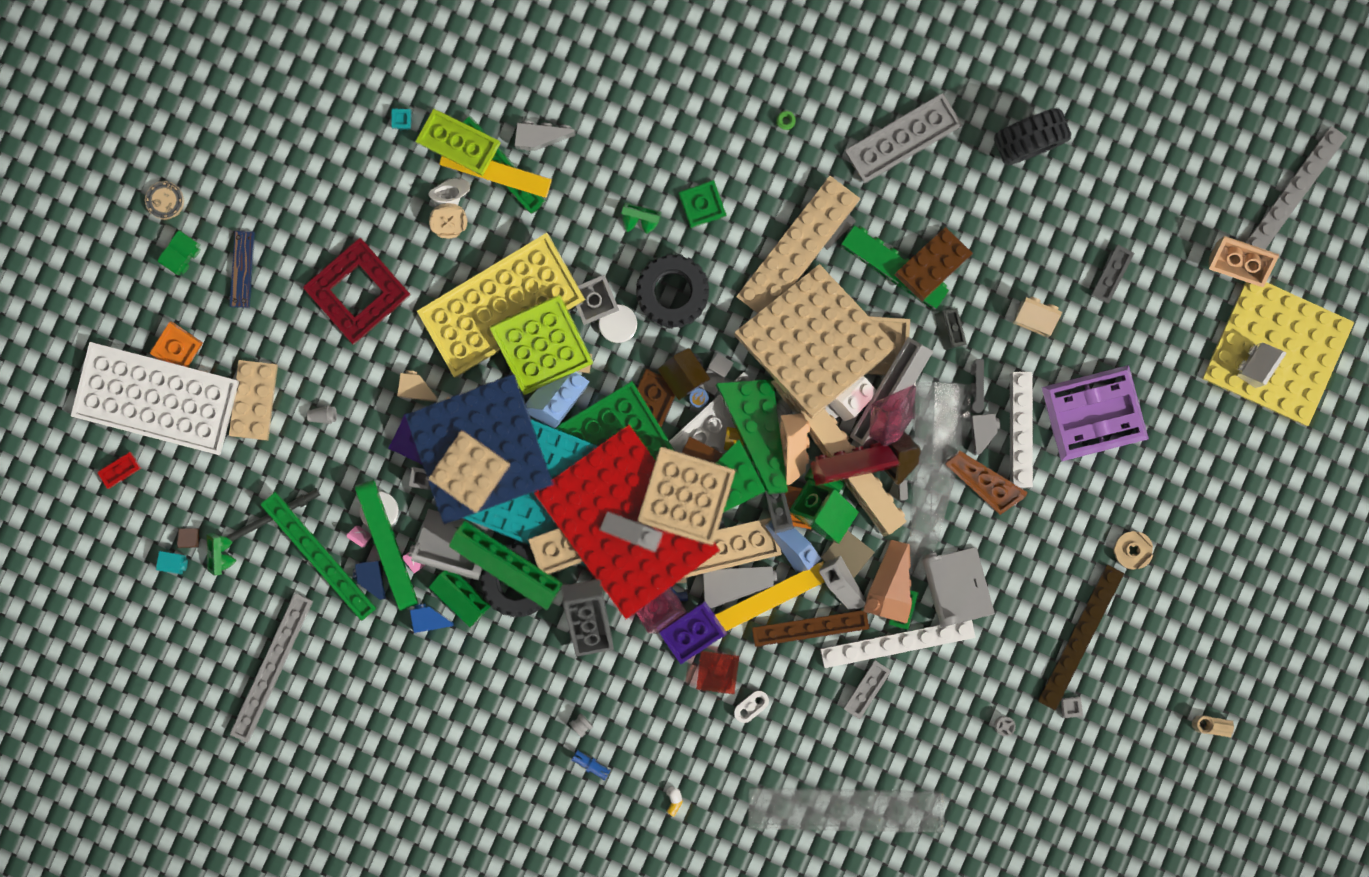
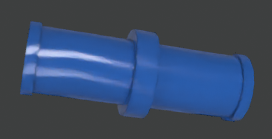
[571,750,610,780]

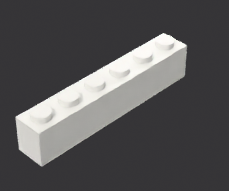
[1010,372,1033,488]

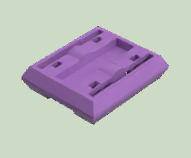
[1042,365,1149,462]

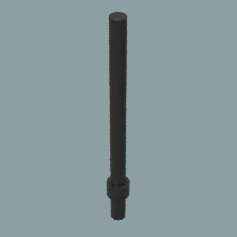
[225,489,321,541]

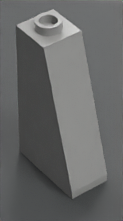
[703,567,777,608]

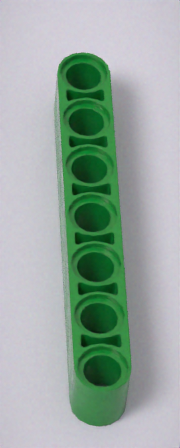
[355,480,418,611]

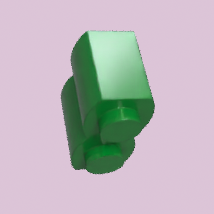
[157,230,201,276]

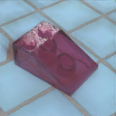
[869,385,916,446]

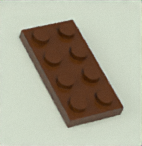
[895,227,973,302]

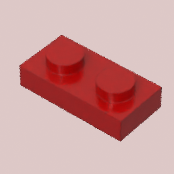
[97,452,142,489]

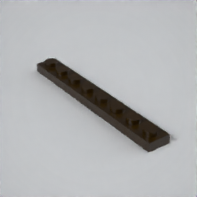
[1037,564,1125,711]

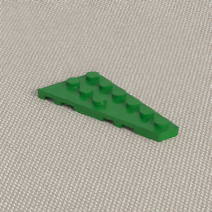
[715,379,788,494]
[715,439,766,513]

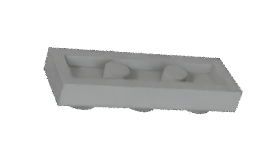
[843,660,891,719]

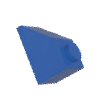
[410,604,454,633]

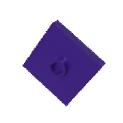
[388,414,423,465]

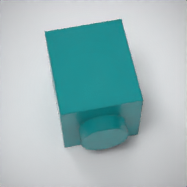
[156,551,188,574]

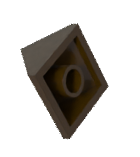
[657,348,711,401]

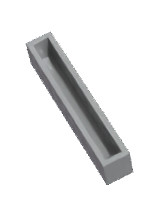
[850,337,933,448]

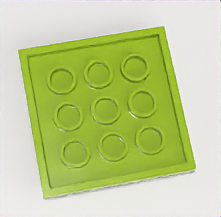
[490,294,593,395]

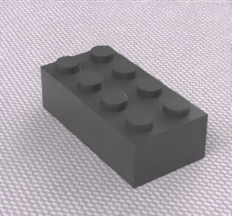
[561,579,614,657]

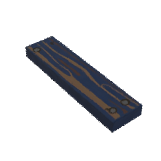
[230,231,255,308]

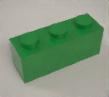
[429,570,491,627]

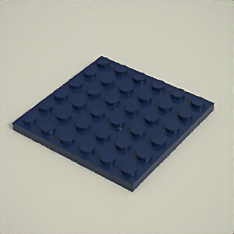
[405,374,554,525]

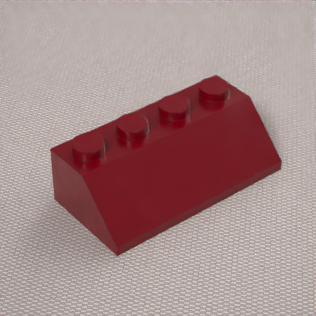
[810,442,899,485]

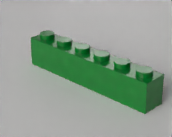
[840,225,949,311]
[448,521,563,610]

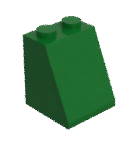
[789,479,859,544]

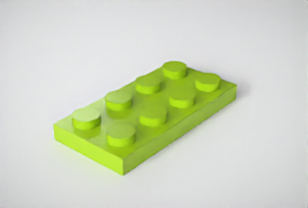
[416,109,501,176]

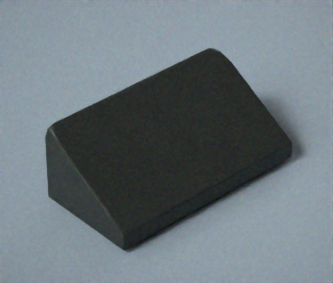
[935,308,967,350]

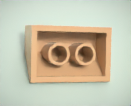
[1209,236,1279,287]
[780,413,810,485]

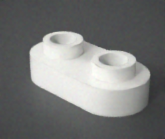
[734,691,769,723]

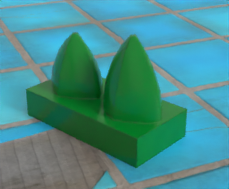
[621,202,662,234]
[206,533,237,576]

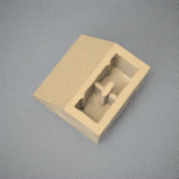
[1013,296,1062,338]

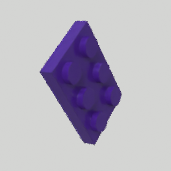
[659,601,727,664]

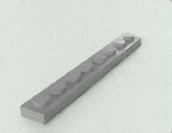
[1246,126,1347,249]
[230,593,313,743]

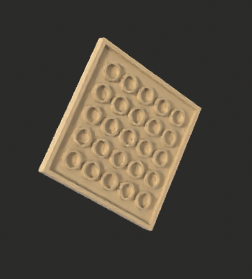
[734,264,897,419]

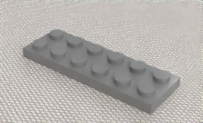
[845,93,962,184]

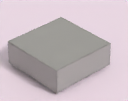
[898,481,908,501]
[1061,697,1083,718]

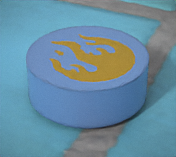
[690,388,709,408]

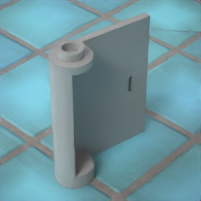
[409,509,494,580]
[922,547,995,628]

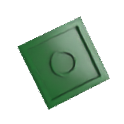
[678,180,727,229]

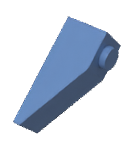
[765,520,821,572]

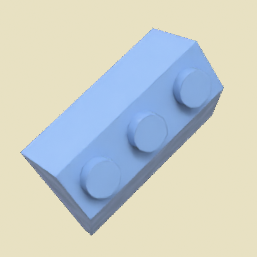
[526,372,590,429]

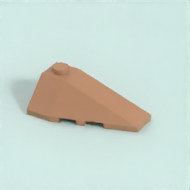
[863,540,912,623]

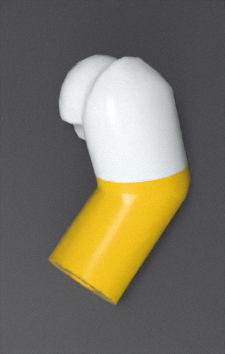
[666,786,683,816]

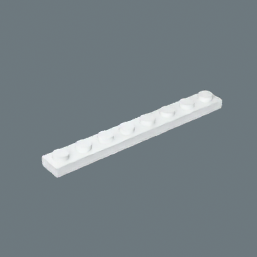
[820,620,976,668]

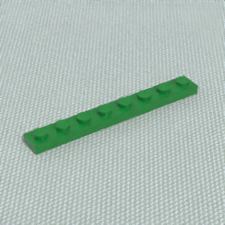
[260,492,377,621]

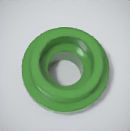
[777,111,796,130]

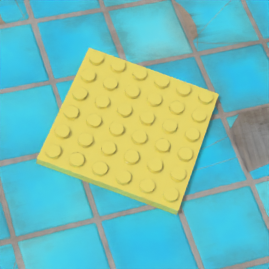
[1202,282,1354,426]

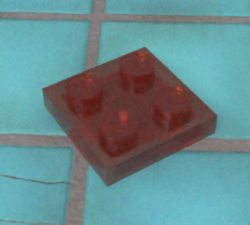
[696,651,740,694]

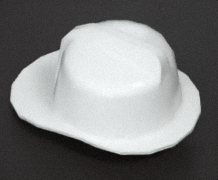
[429,178,470,207]

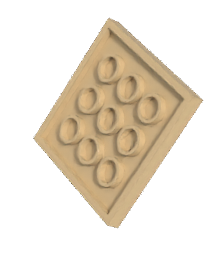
[638,447,736,545]

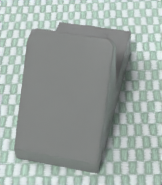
[700,353,734,396]

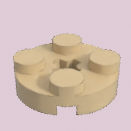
[1113,531,1153,570]

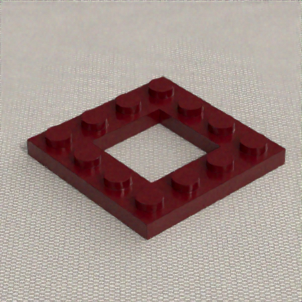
[303,237,411,345]

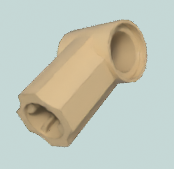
[1192,715,1234,737]

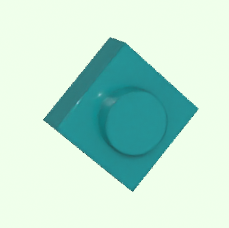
[391,109,412,129]

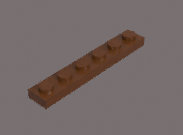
[752,610,869,647]

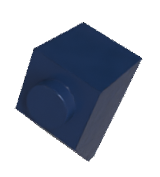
[353,561,386,600]

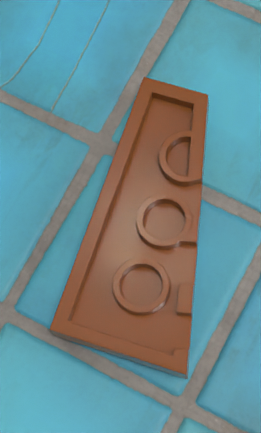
[945,450,1028,515]

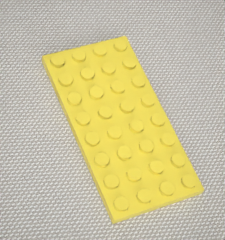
[417,233,585,377]

